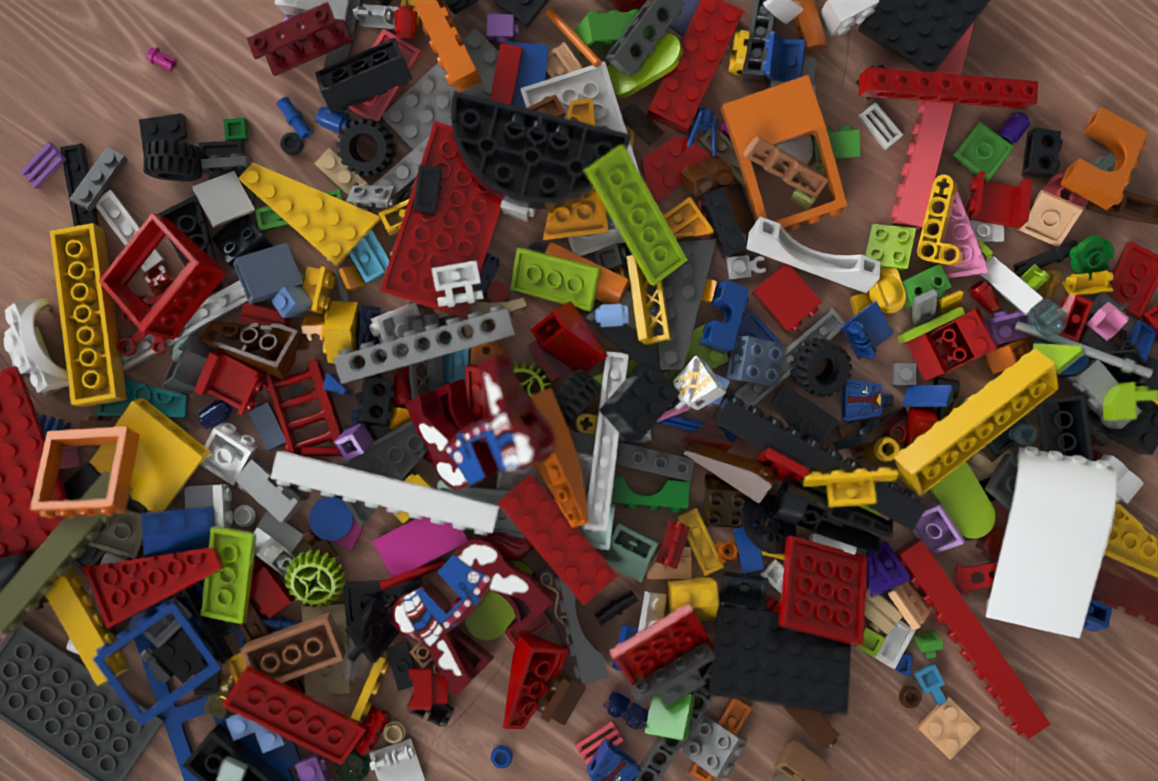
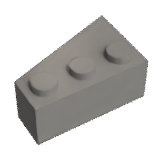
[1060,359,1142,429]
[235,458,308,523]

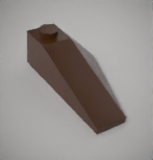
[200,321,299,380]

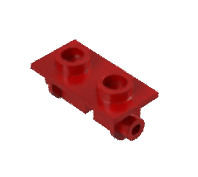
[656,520,690,569]
[355,705,391,756]

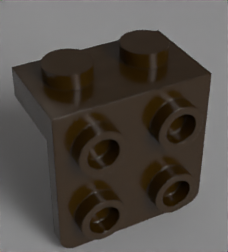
[702,474,749,528]

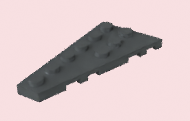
[654,239,717,372]
[337,405,440,527]

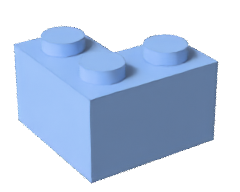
[225,713,289,753]

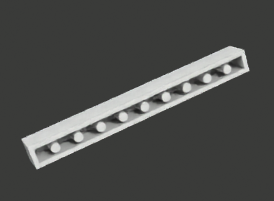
[271,451,500,536]

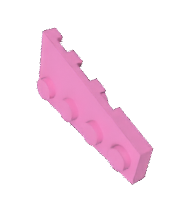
[936,189,990,279]

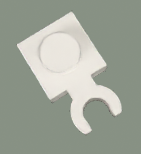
[726,255,766,280]

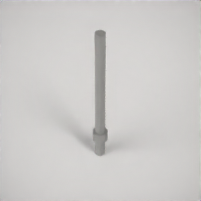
[1015,321,1153,378]

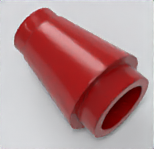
[969,280,1000,313]
[392,374,412,408]

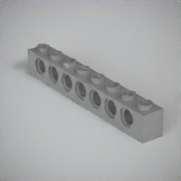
[333,305,516,384]

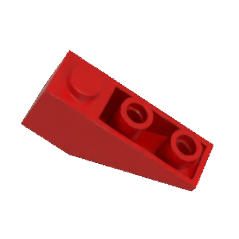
[904,407,938,449]

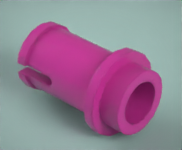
[146,47,177,72]

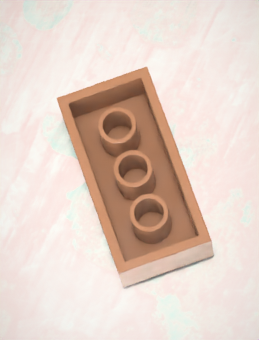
[240,611,346,683]

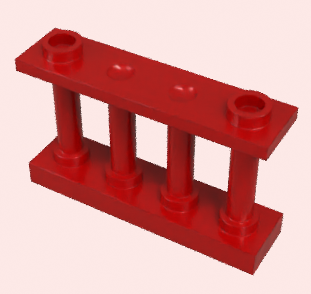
[265,359,343,455]

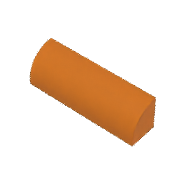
[793,0,828,53]
[545,242,630,304]

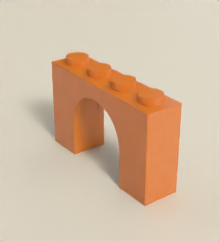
[1060,107,1148,210]

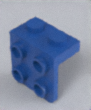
[763,31,807,82]

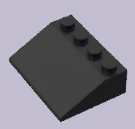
[1087,350,1158,455]

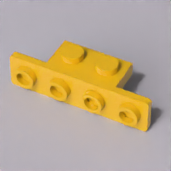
[803,468,899,507]

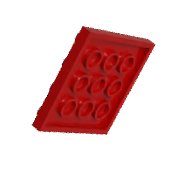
[779,536,868,646]
[609,603,714,685]

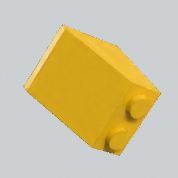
[667,576,719,622]

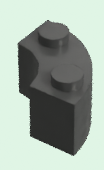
[163,333,216,395]

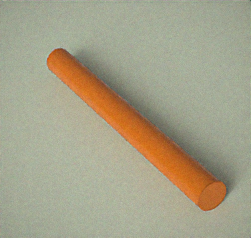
[546,8,602,67]

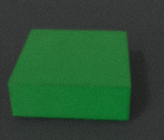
[223,117,249,141]

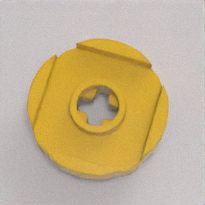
[728,30,749,76]

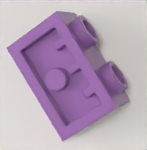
[987,308,1037,344]

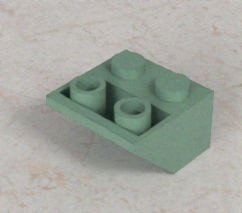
[604,523,662,583]

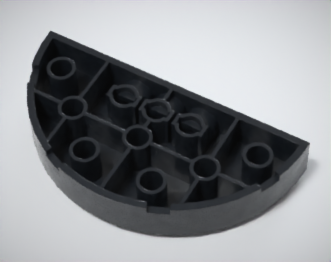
[451,91,631,209]

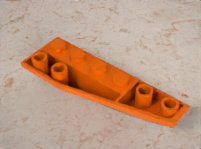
[528,388,589,527]

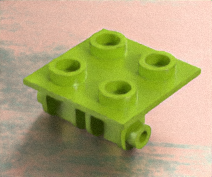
[865,224,916,273]

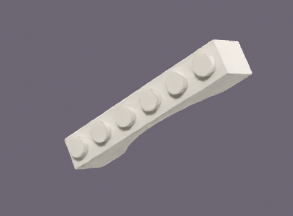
[746,217,881,293]

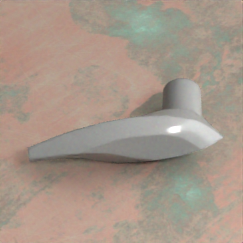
[336,269,350,302]

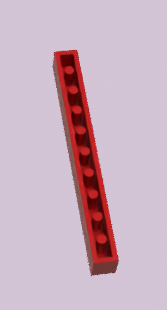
[895,538,1050,740]

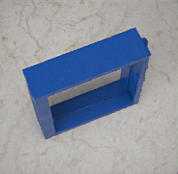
[92,601,223,726]

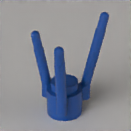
[687,108,718,157]

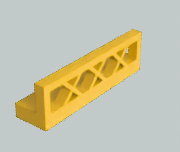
[627,255,671,345]

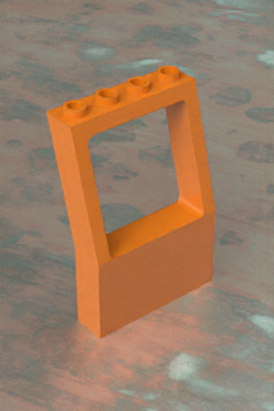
[721,75,847,232]

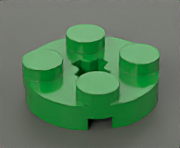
[1069,235,1114,279]

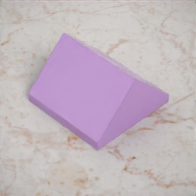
[912,501,965,555]

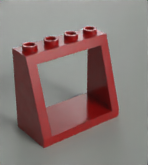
[99,213,227,340]

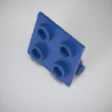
[840,301,893,360]

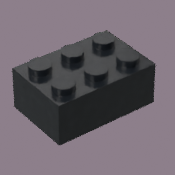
[599,360,680,442]

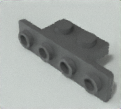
[630,642,716,706]

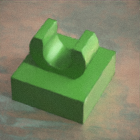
[914,630,943,659]

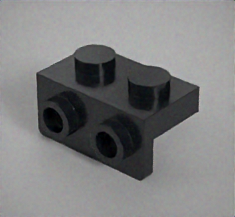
[719,571,769,611]

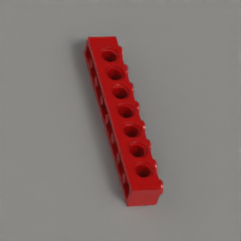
[859,67,1038,109]

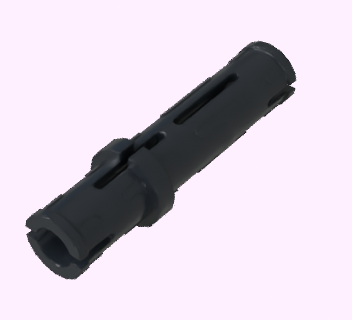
[1013,240,1078,277]

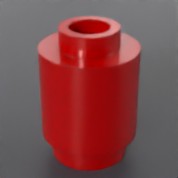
[394,6,417,40]

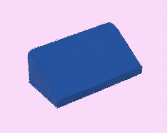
[323,372,354,395]
[903,385,954,407]

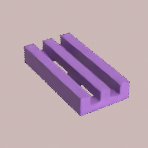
[20,142,67,188]

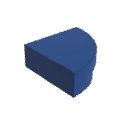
[895,653,913,677]

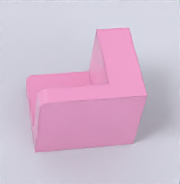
[1087,302,1129,341]

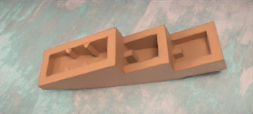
[742,135,829,197]

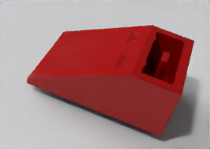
[530,301,608,372]
[928,307,999,377]

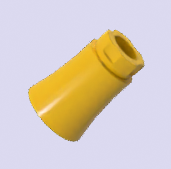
[862,435,900,464]

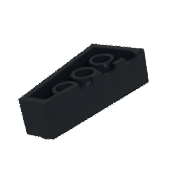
[157,195,223,292]

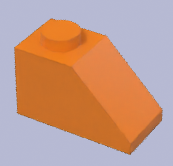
[985,337,1032,374]

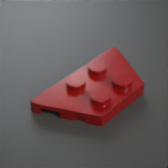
[641,135,713,202]

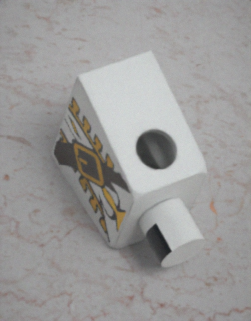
[672,356,727,410]

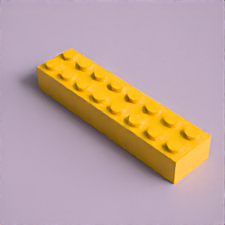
[50,223,127,408]
[894,349,1058,497]

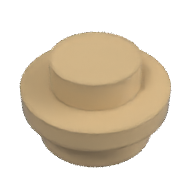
[383,721,406,744]

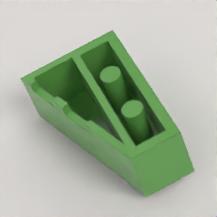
[574,9,649,56]

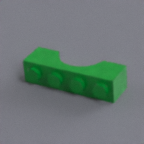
[610,475,690,512]

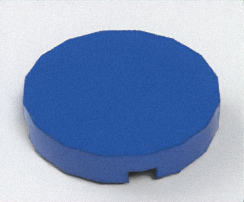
[309,496,354,541]

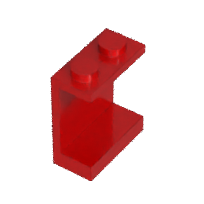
[967,171,1032,229]

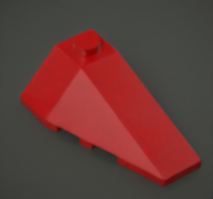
[503,635,568,729]

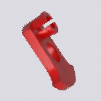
[955,562,997,596]

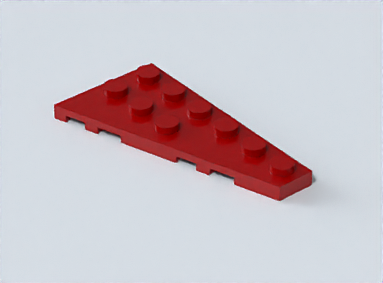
[83,547,225,629]

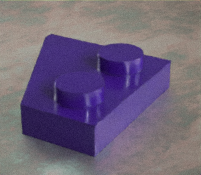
[866,541,910,598]

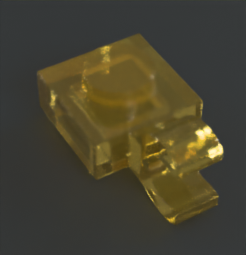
[203,675,235,719]

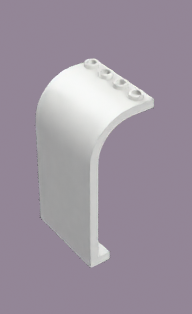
[986,446,1117,638]

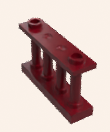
[247,2,353,76]

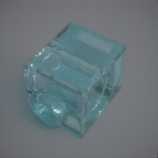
[1027,297,1067,338]

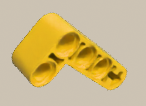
[917,175,964,266]

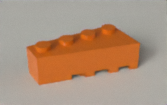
[413,0,482,93]

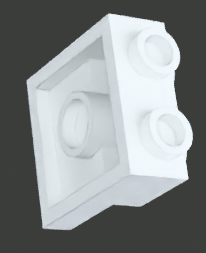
[370,303,424,359]
[200,423,259,486]

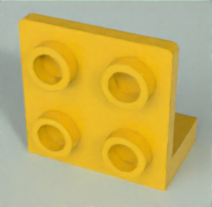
[302,266,336,315]

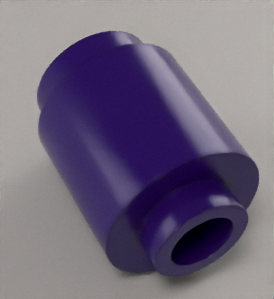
[999,112,1030,145]

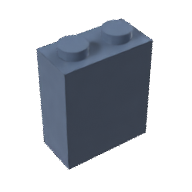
[233,243,304,305]

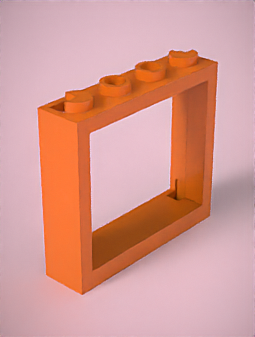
[30,427,140,519]

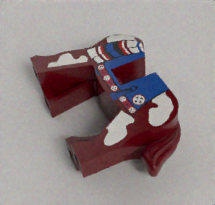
[405,351,555,490]
[392,532,555,698]

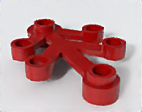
[116,294,183,356]

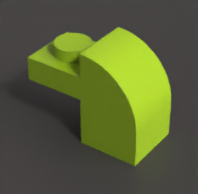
[1103,382,1158,420]

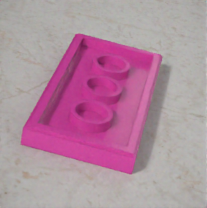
[373,516,470,577]

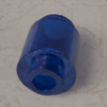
[198,400,233,430]

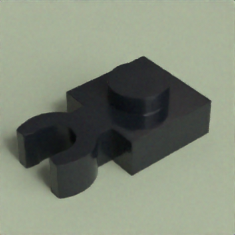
[194,655,219,695]

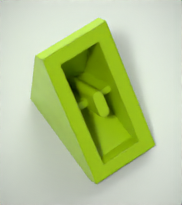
[1033,344,1085,375]

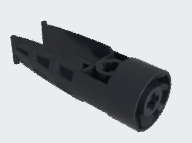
[772,478,893,556]

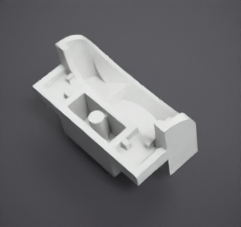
[3,298,69,396]

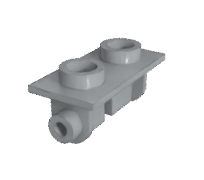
[353,4,400,29]
[346,185,396,209]

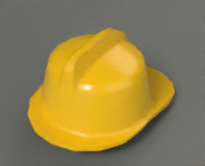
[869,267,906,313]

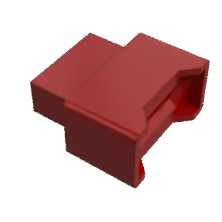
[408,669,447,711]

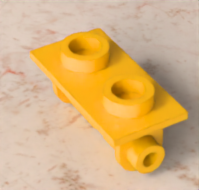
[1062,270,1113,296]

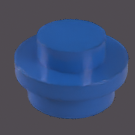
[491,745,513,768]

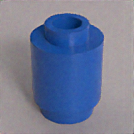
[316,106,351,133]

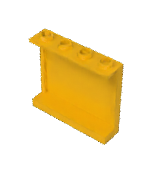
[89,398,212,512]

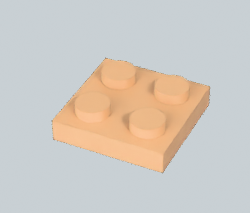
[1018,189,1083,246]
[916,695,981,760]

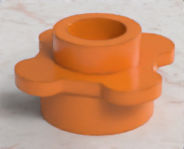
[715,540,738,563]

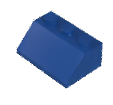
[141,506,214,558]

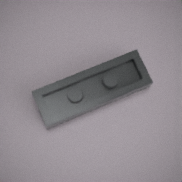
[69,147,128,212]

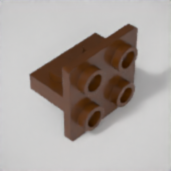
[537,672,586,725]

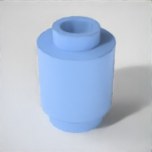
[595,304,628,327]

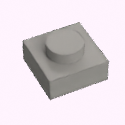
[892,363,916,385]

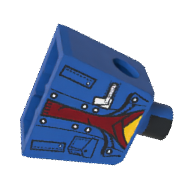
[841,379,894,421]
[587,738,640,781]

